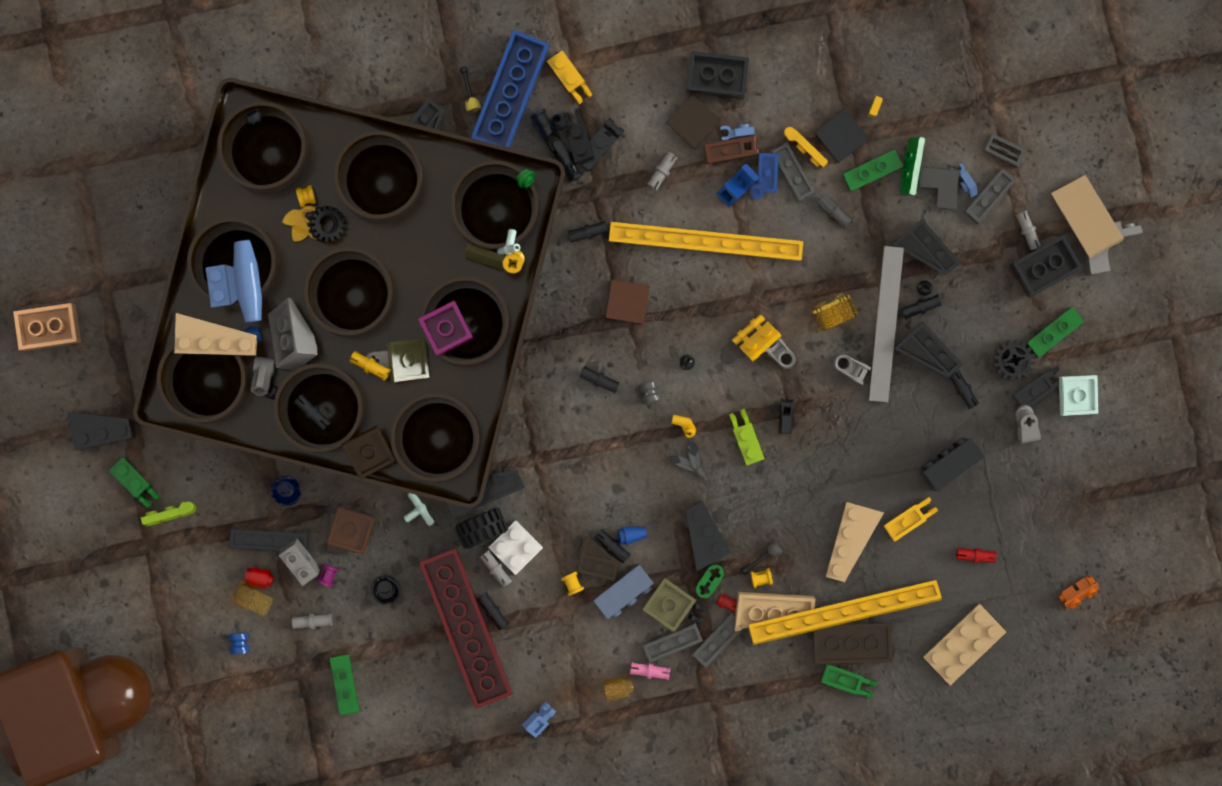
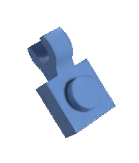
[720,124,755,141]
[951,163,978,198]
[522,702,556,738]

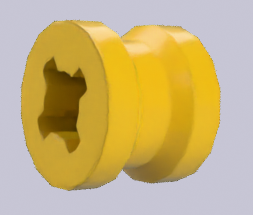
[296,185,316,207]
[503,250,525,273]

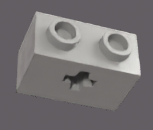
[279,538,321,586]

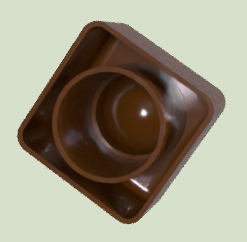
[0,647,152,786]

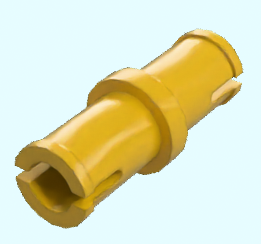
[349,351,390,381]

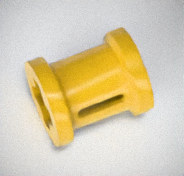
[750,568,773,589]
[561,571,584,596]

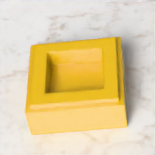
[867,96,883,119]

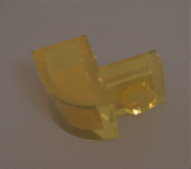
[231,582,274,617]

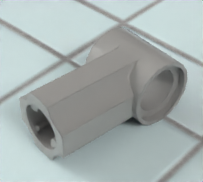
[251,357,276,396]

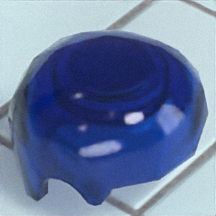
[271,476,301,507]

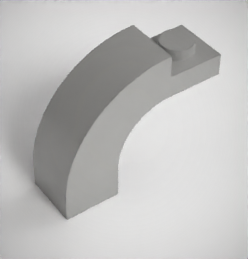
[1086,222,1142,276]

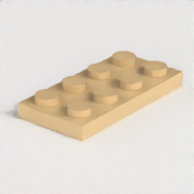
[923,604,1006,686]

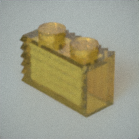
[812,293,858,332]
[604,676,634,702]

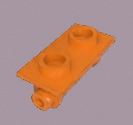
[1058,576,1099,610]

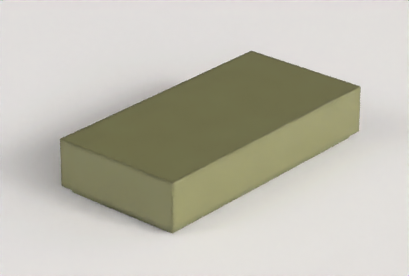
[465,244,505,271]

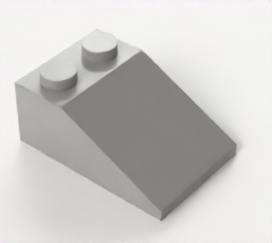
[268,298,318,370]

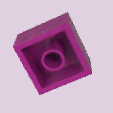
[418,301,473,356]

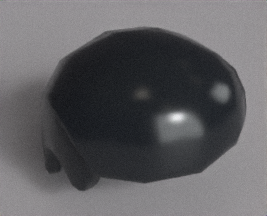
[371,575,401,605]

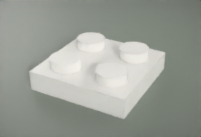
[488,521,543,575]

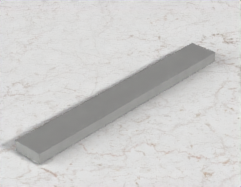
[868,246,904,402]

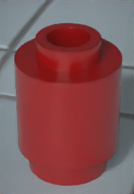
[244,567,274,590]

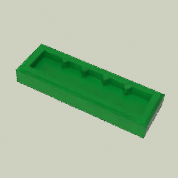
[899,137,925,196]
[843,150,903,192]
[1026,307,1084,358]
[330,654,360,715]

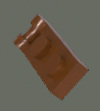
[704,135,760,164]

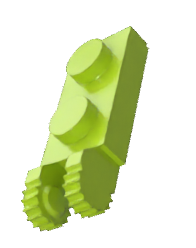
[729,409,765,466]
[141,501,197,527]

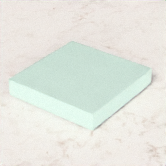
[1059,375,1098,416]

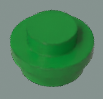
[516,169,535,188]

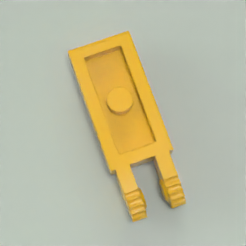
[547,50,592,104]
[784,126,828,168]
[883,497,938,542]

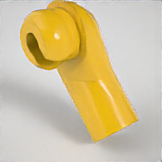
[671,415,696,438]

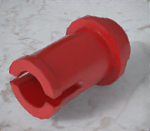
[716,593,737,612]

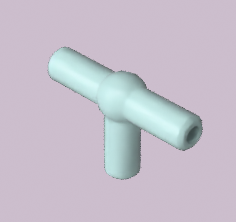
[497,229,520,255]
[404,493,435,526]

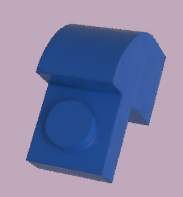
[716,164,759,207]

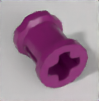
[316,563,339,587]

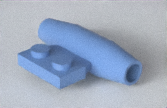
[206,240,262,323]

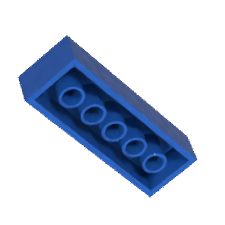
[471,30,550,148]

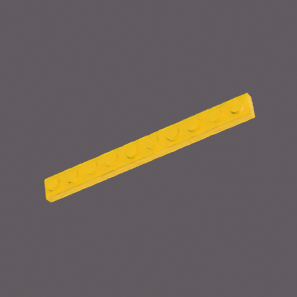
[609,222,803,261]
[748,580,942,645]

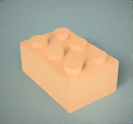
[13,303,81,351]

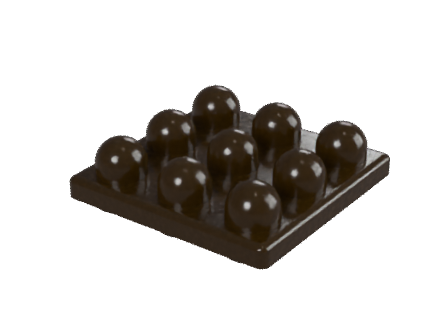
[133,78,565,508]

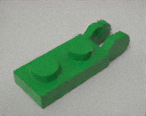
[109,457,160,508]
[820,664,878,698]

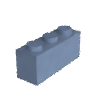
[593,565,654,619]

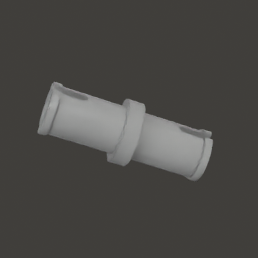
[647,152,678,191]
[1015,210,1042,251]
[479,550,512,588]
[292,614,333,629]

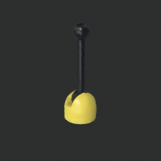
[460,67,481,113]

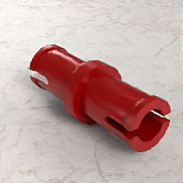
[956,548,997,563]

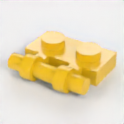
[732,314,781,362]

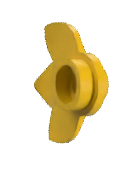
[282,205,321,242]

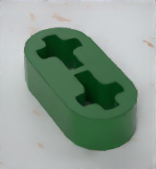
[696,564,724,598]

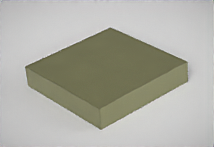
[387,338,429,382]
[642,578,696,632]

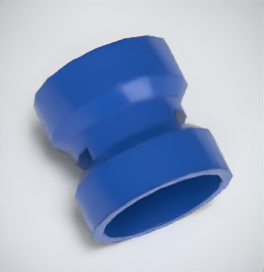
[228,633,249,654]

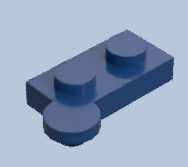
[750,153,779,199]

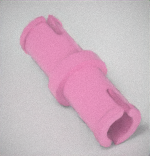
[630,662,670,680]

